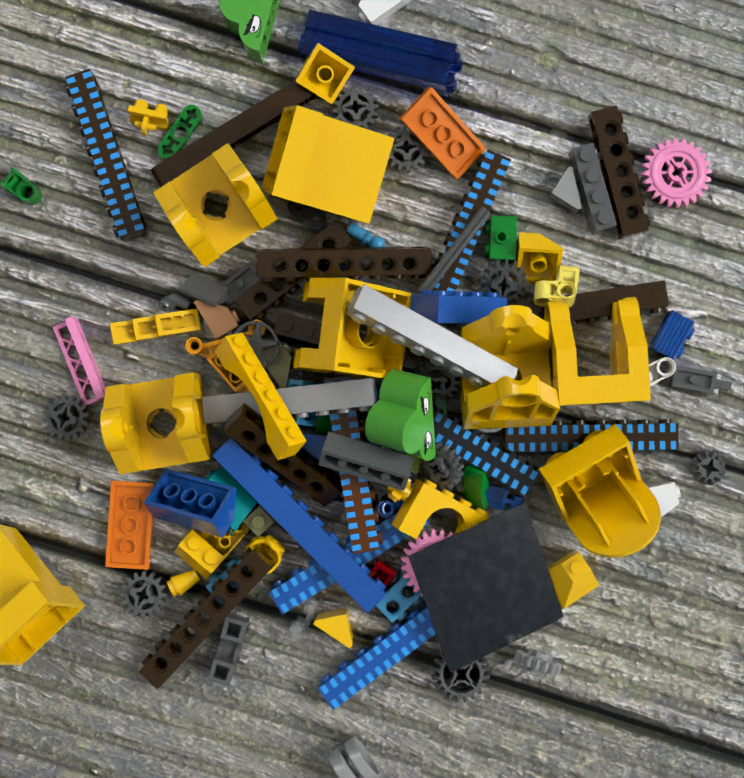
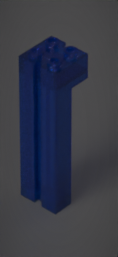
[297,9,463,99]

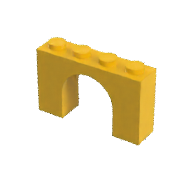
[391,479,489,539]

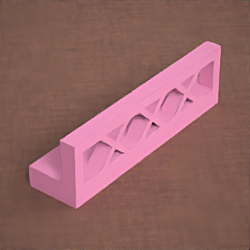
[53,316,106,405]

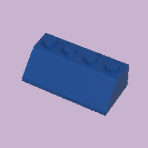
[144,469,237,538]

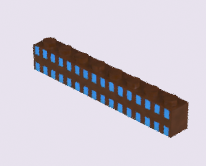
[324,375,383,554]

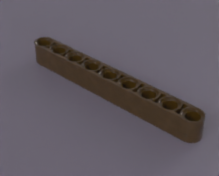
[150,80,318,187]

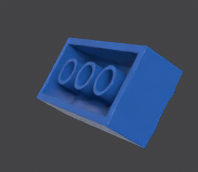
[410,290,507,323]

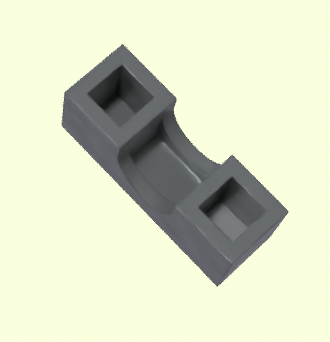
[208,613,250,686]

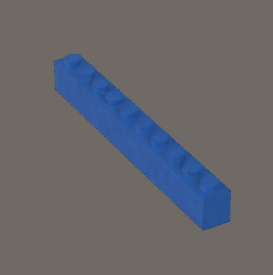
[212,438,387,613]

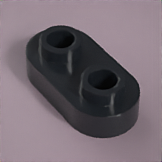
[288,201,326,232]

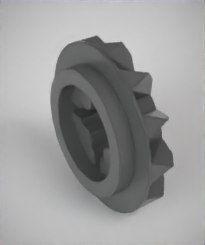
[691,451,726,485]

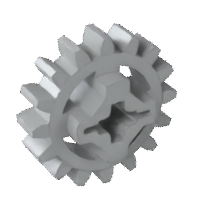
[514,647,562,677]

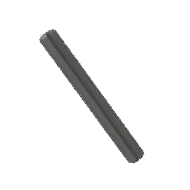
[418,207,490,294]

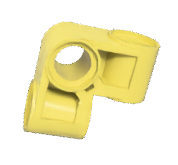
[533,265,580,308]

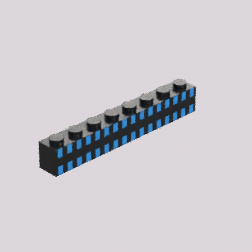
[433,404,540,496]

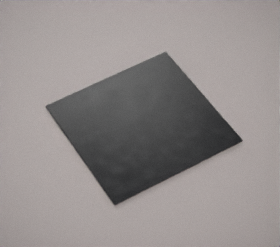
[408,502,564,673]

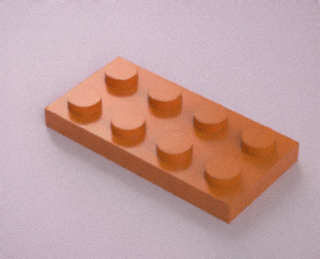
[399,86,486,180]
[105,480,156,570]

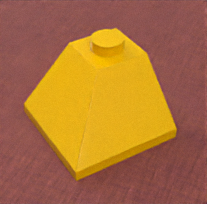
[514,232,563,283]
[547,549,599,609]

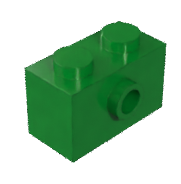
[484,216,517,262]

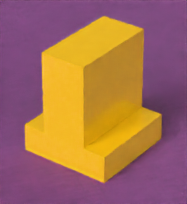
[261,105,395,224]
[0,525,85,665]

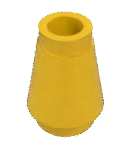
[166,569,200,597]

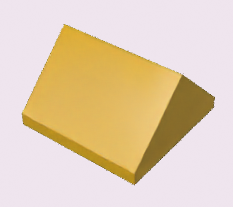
[295,43,355,104]
[313,607,353,648]

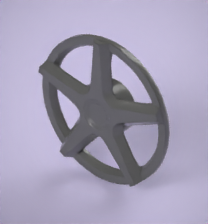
[234,321,279,368]

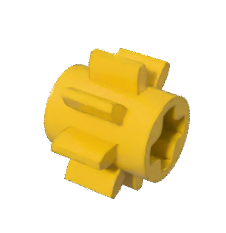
[386,476,413,502]

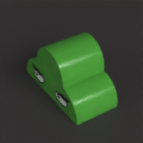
[219,0,280,64]
[365,369,436,461]

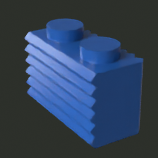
[648,310,695,360]

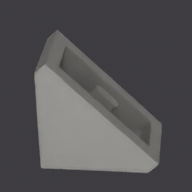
[549,166,582,213]

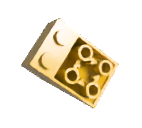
[174,522,250,580]

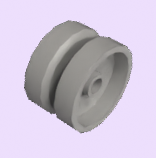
[328,736,381,778]

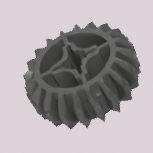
[432,651,490,702]

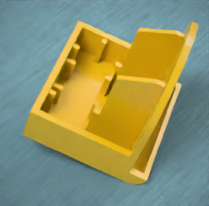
[539,424,661,558]

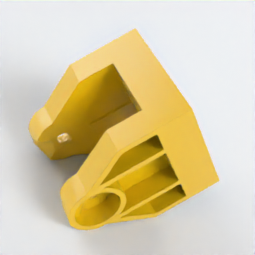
[153,143,278,267]
[293,278,412,380]
[544,297,651,406]
[459,305,560,430]
[100,372,214,475]

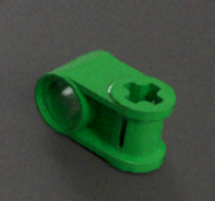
[0,166,42,205]

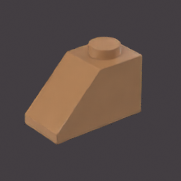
[194,300,241,340]

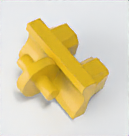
[128,99,169,136]

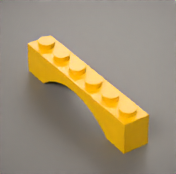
[215,332,306,460]

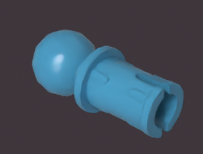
[346,222,385,247]

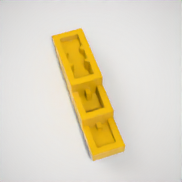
[109,309,201,345]

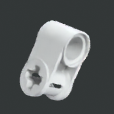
[649,357,676,386]

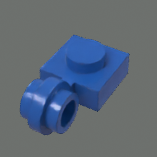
[485,484,524,510]
[376,499,404,518]

